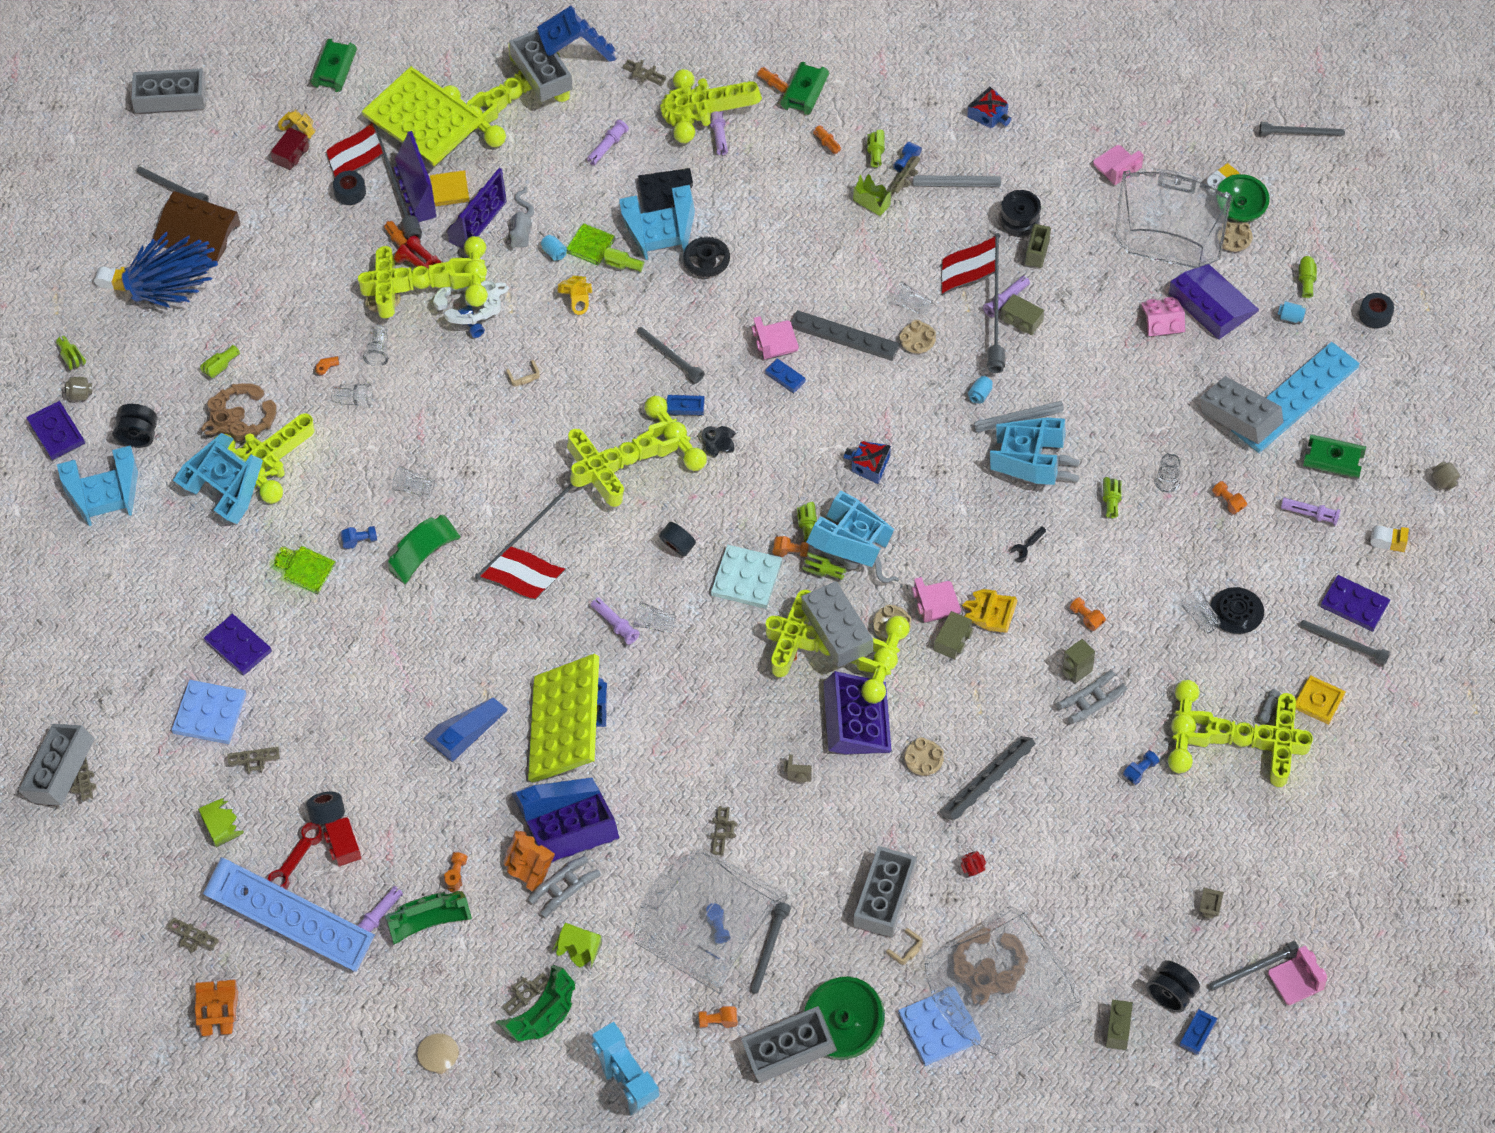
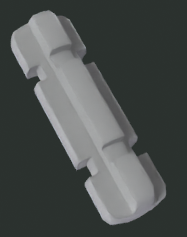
[1257,689,1281,725]

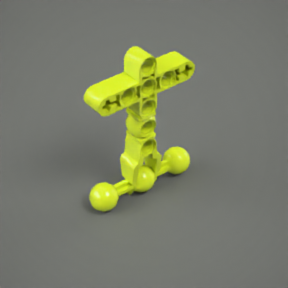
[443,45,570,147]
[358,236,488,318]
[567,395,707,507]
[765,590,910,704]
[1168,680,1313,787]

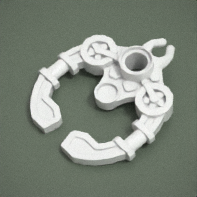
[434,281,509,324]

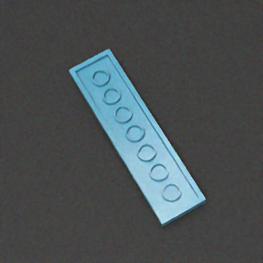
[1231,342,1360,453]

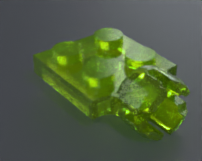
[274,546,336,595]

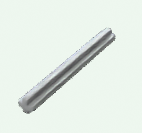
[913,175,1001,187]
[974,401,1064,432]

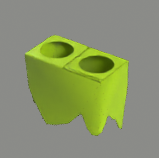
[853,174,891,216]
[198,798,244,847]
[552,923,602,968]

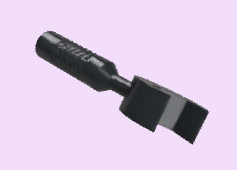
[1011,526,1046,563]

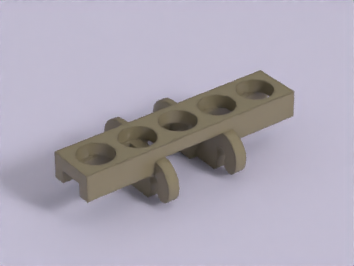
[623,59,666,86]
[889,156,921,194]
[227,747,280,774]
[70,758,97,801]
[710,806,738,856]
[168,917,219,953]
[503,973,549,1016]

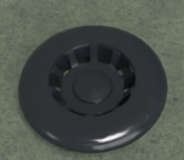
[1210,587,1264,634]

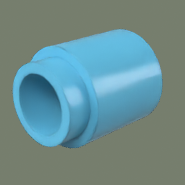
[541,235,567,261]
[1278,301,1306,323]
[968,376,993,403]

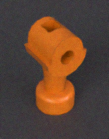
[1212,481,1247,515]
[772,536,809,557]
[1070,597,1106,631]
[444,852,468,892]
[699,1006,738,1028]

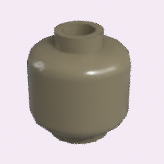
[65,377,92,401]
[1431,461,1460,490]

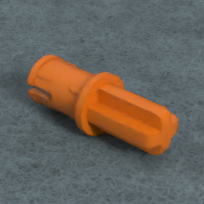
[757,67,788,93]
[813,125,841,154]
[384,221,407,247]

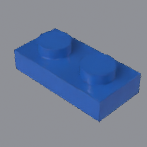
[765,358,806,394]
[667,395,705,415]
[1179,1009,1217,1055]

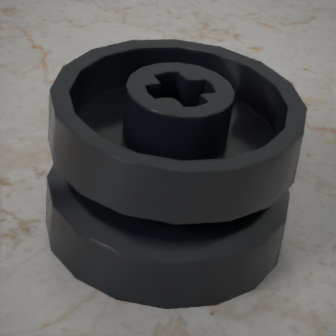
[1000,190,1041,236]
[112,403,158,448]
[1146,960,1200,1013]

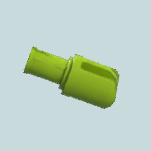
[867,129,885,168]
[604,248,644,272]
[1299,256,1317,298]
[56,336,86,370]
[200,345,240,378]
[1103,477,1122,518]
[796,502,817,542]
[802,552,846,580]

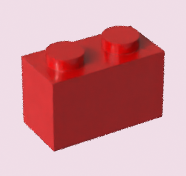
[323,817,362,867]

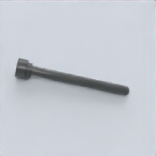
[1259,122,1345,136]
[137,167,209,202]
[637,327,705,383]
[1300,620,1390,666]
[751,902,791,994]
[1209,940,1299,990]

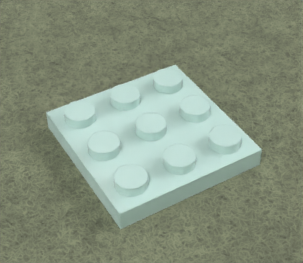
[711,544,783,609]

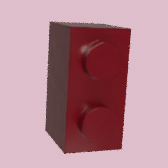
[270,127,309,171]

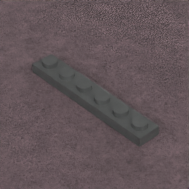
[791,310,900,361]
[940,736,1036,820]

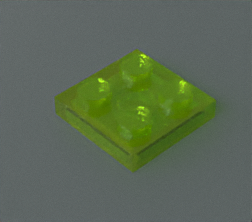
[567,223,615,266]

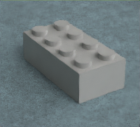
[509,30,573,102]
[131,68,206,113]
[1200,376,1284,444]
[802,581,873,667]
[19,724,95,806]
[854,846,917,938]
[741,1006,837,1083]

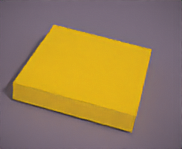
[430,170,470,207]
[1295,675,1346,725]

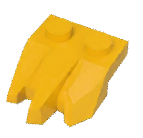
[962,589,1017,633]

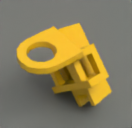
[278,109,316,139]
[557,275,592,315]

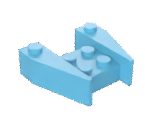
[619,185,695,260]
[990,417,1066,485]
[173,433,263,524]
[57,445,138,526]
[806,491,895,567]
[591,1022,660,1115]

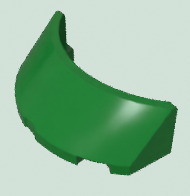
[388,515,461,584]
[384,891,472,944]
[495,964,575,1041]

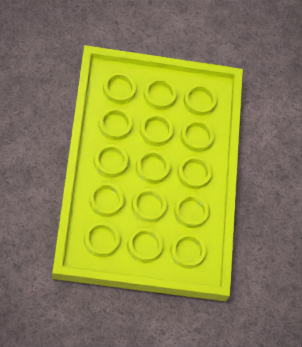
[361,66,484,166]
[528,654,599,783]

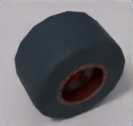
[333,170,366,205]
[1359,293,1394,328]
[659,522,696,556]
[306,791,345,825]

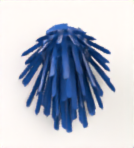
[122,232,218,308]

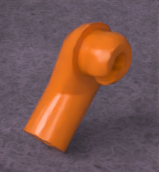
[315,356,339,375]

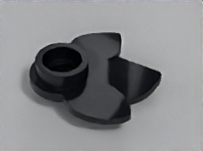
[702,426,736,458]

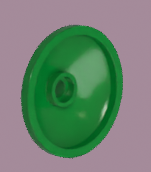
[1215,174,1270,222]

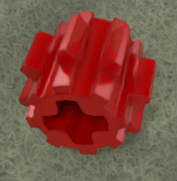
[961,851,986,877]

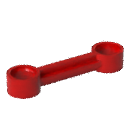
[268,822,323,889]

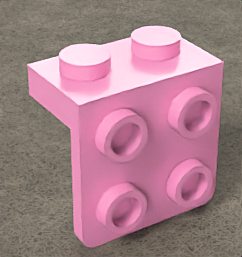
[1093,145,1144,185]
[1141,297,1185,336]
[751,316,799,359]
[911,577,961,623]
[1268,945,1327,1005]

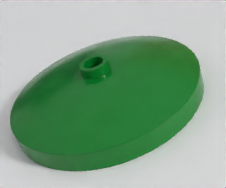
[804,976,885,1060]

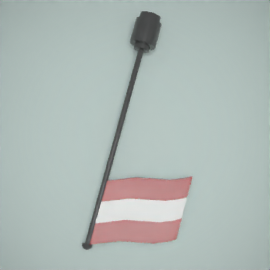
[326,121,422,240]
[942,233,1005,373]
[475,473,584,600]

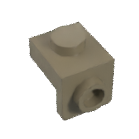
[784,754,812,783]
[1199,888,1224,919]

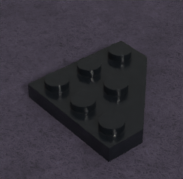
[638,168,693,213]

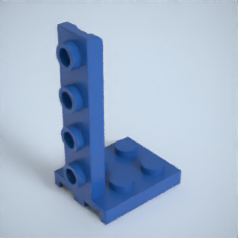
[537,5,616,62]

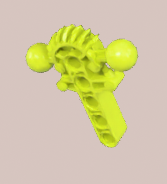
[660,69,762,143]
[213,413,315,504]

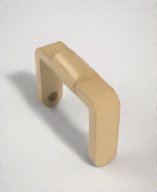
[506,360,540,387]
[886,928,923,965]

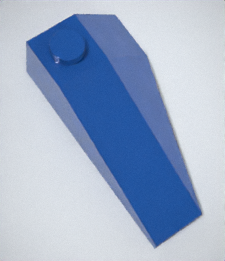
[424,697,508,762]
[512,777,600,822]

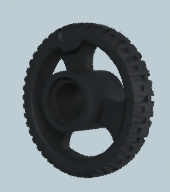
[683,236,730,277]

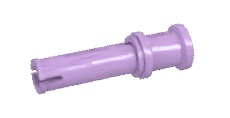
[710,111,728,155]
[586,119,629,166]
[983,275,1030,318]
[1281,497,1341,526]
[591,597,640,644]
[357,886,403,932]

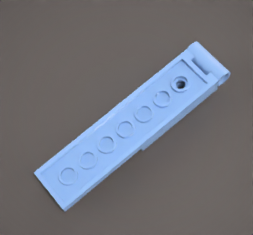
[203,857,375,972]

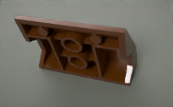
[153,191,241,263]

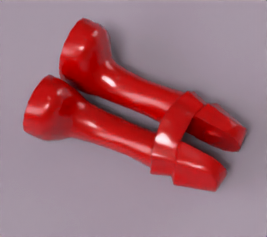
[394,236,443,269]

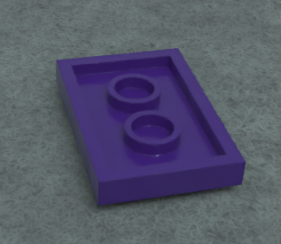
[26,401,86,460]
[1320,575,1391,632]
[204,613,272,676]

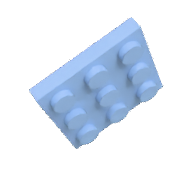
[172,680,246,744]
[898,986,982,1066]

